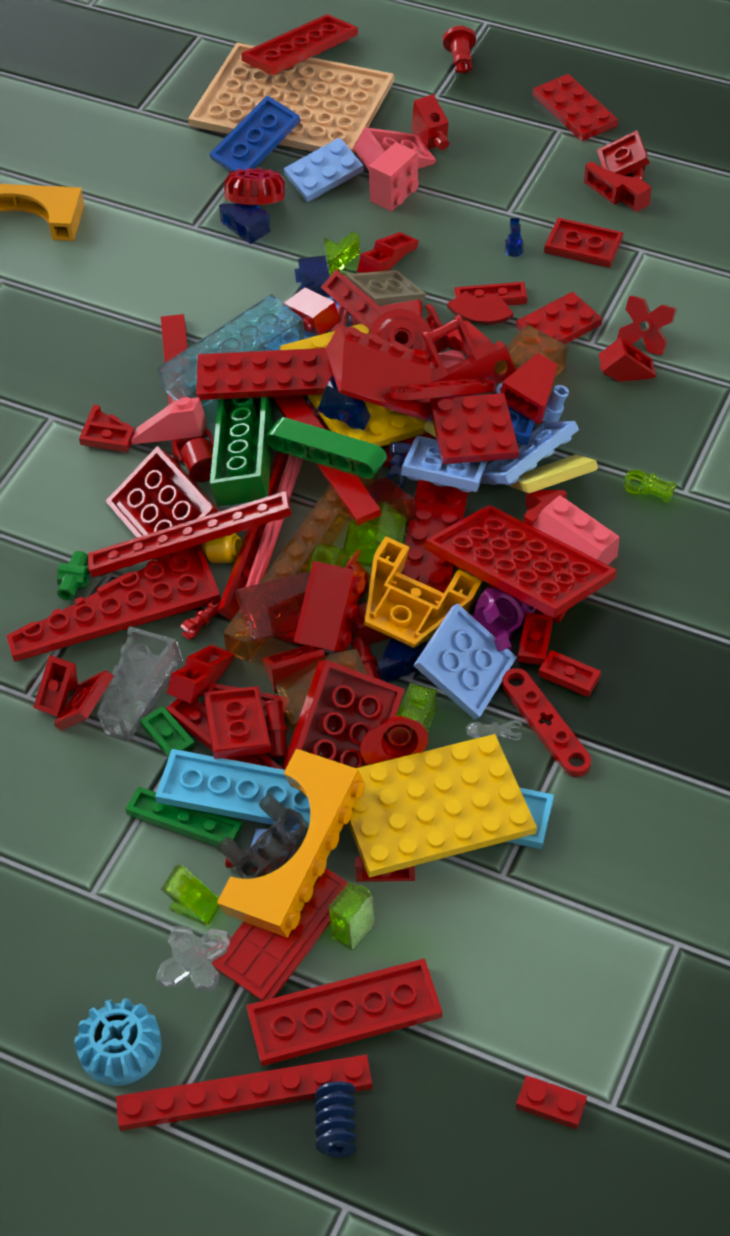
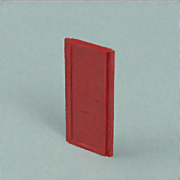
[211,868,355,1001]

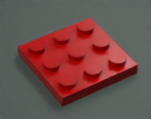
[429,393,519,465]

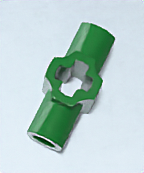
[57,551,90,601]

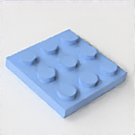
[401,435,488,492]
[413,604,517,719]

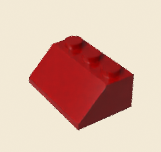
[294,561,365,652]

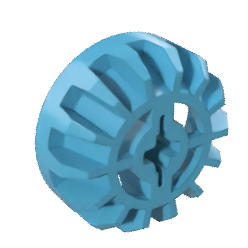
[75,998,162,1086]

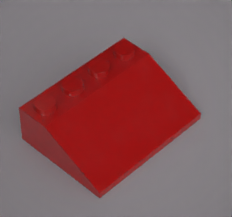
[326,325,431,421]
[105,446,221,561]
[282,660,405,770]

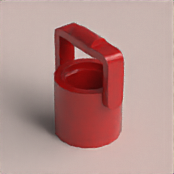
[172,428,214,482]

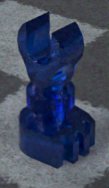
[505,218,524,257]
[386,442,412,488]

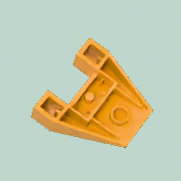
[364,536,482,647]

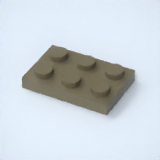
[345,270,426,306]

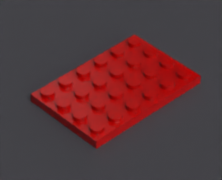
[424,505,617,618]

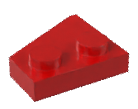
[79,404,135,452]

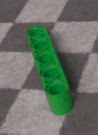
[265,417,387,479]

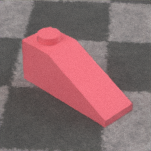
[131,397,208,445]

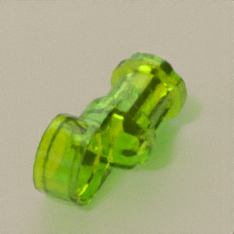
[624,469,677,503]

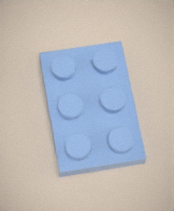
[284,137,364,203]

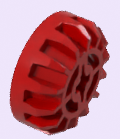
[224,168,285,205]

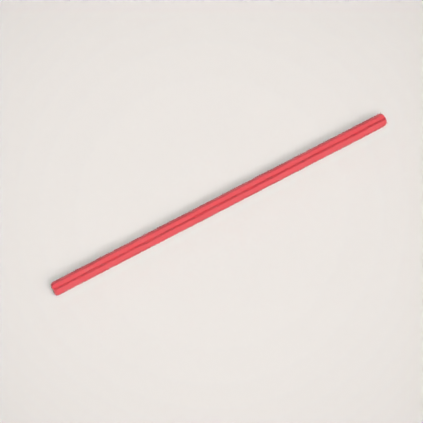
[245,304,350,596]

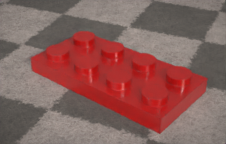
[533,74,618,141]

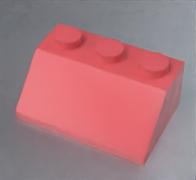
[532,495,620,565]

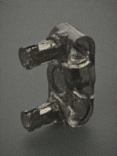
[218,794,309,879]

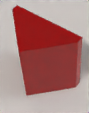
[262,645,325,693]

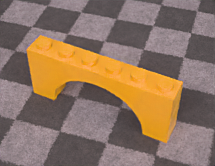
[0,184,85,241]
[217,749,365,938]

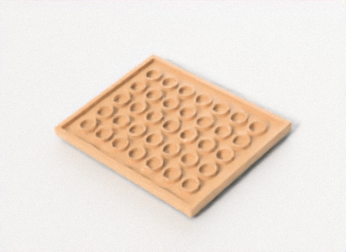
[188,43,394,153]

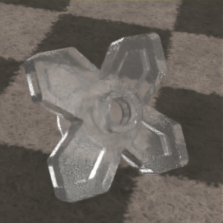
[156,926,231,991]

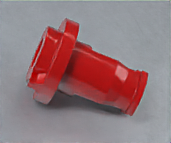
[442,26,476,73]

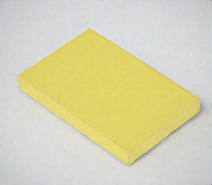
[510,454,598,493]

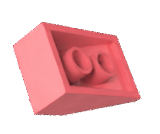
[354,127,436,170]

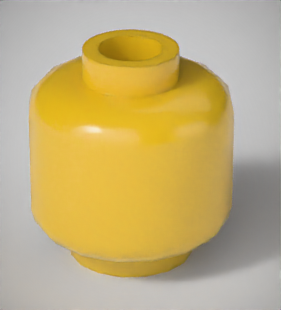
[202,533,242,564]

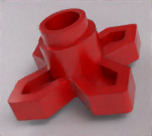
[617,295,677,355]

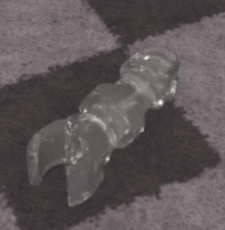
[466,720,522,740]

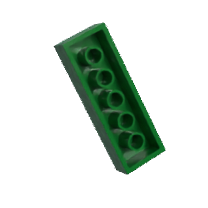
[210,397,274,507]

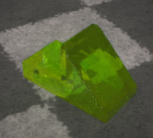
[323,231,360,277]
[161,865,219,926]

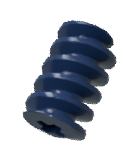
[315,1081,357,1157]

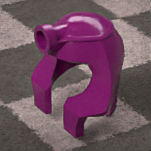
[472,588,536,652]

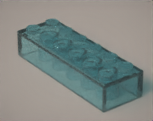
[158,294,305,407]

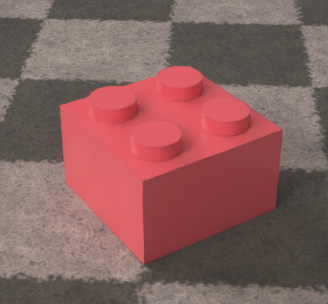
[369,142,419,212]

